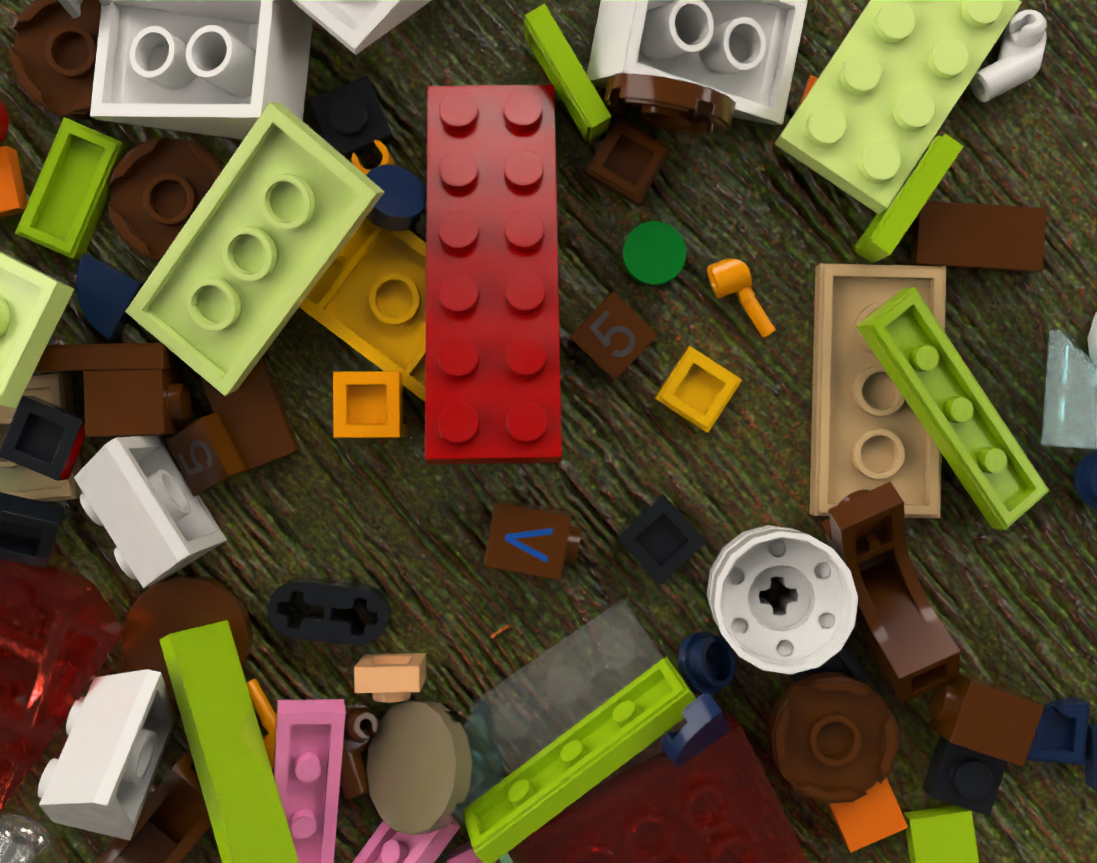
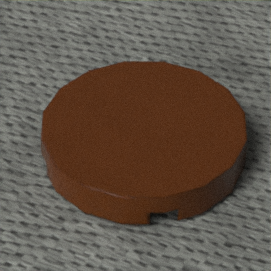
[9,0,102,120]
[604,74,736,135]
[108,137,225,262]
[122,574,253,701]
[767,672,899,804]

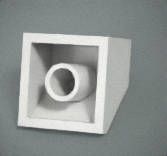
[74,435,227,588]
[38,669,178,841]

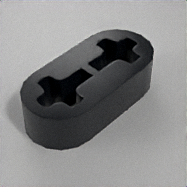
[267,577,391,645]

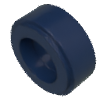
[366,165,427,231]

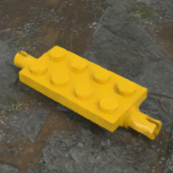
[299,218,426,402]

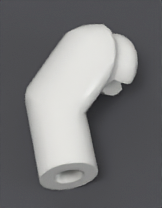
[970,10,1047,102]

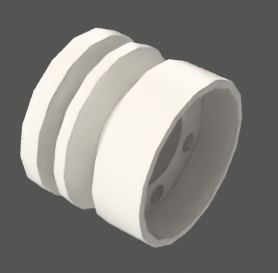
[706,525,858,674]

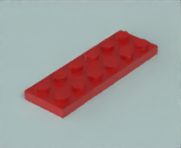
[425,84,562,465]

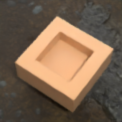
[354,653,426,703]

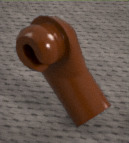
[340,704,380,799]

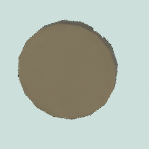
[366,701,472,835]

